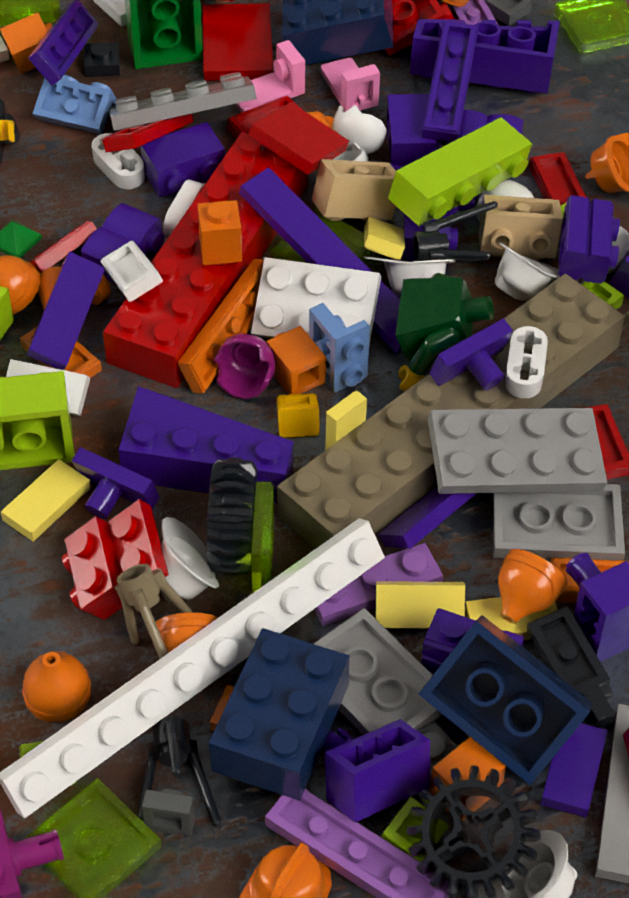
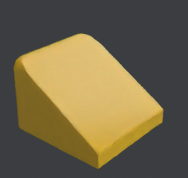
[276,393,320,438]

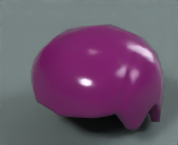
[214,333,276,400]

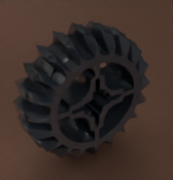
[207,457,258,575]
[407,766,541,898]

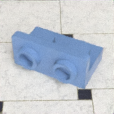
[32,75,117,135]
[309,303,370,393]

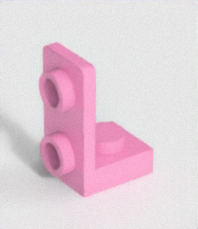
[235,40,305,113]
[321,58,380,112]

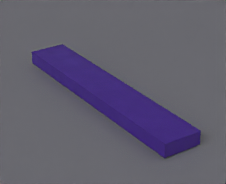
[239,167,402,354]

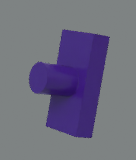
[429,318,513,391]
[72,447,160,519]

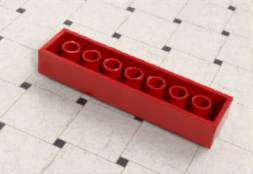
[103,132,308,388]

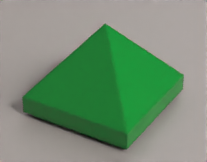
[0,219,42,258]

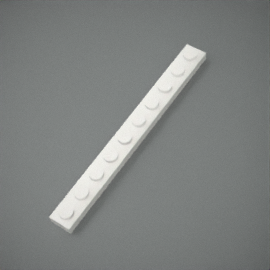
[0,518,385,818]

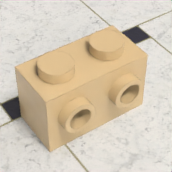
[312,159,396,221]
[478,195,563,260]

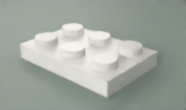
[251,257,381,346]

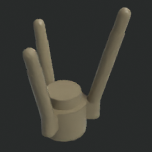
[115,564,194,659]

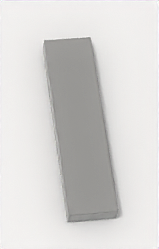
[595,704,629,883]

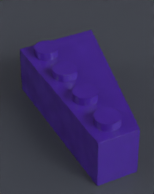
[410,19,560,94]
[119,386,293,504]

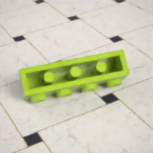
[388,117,532,226]

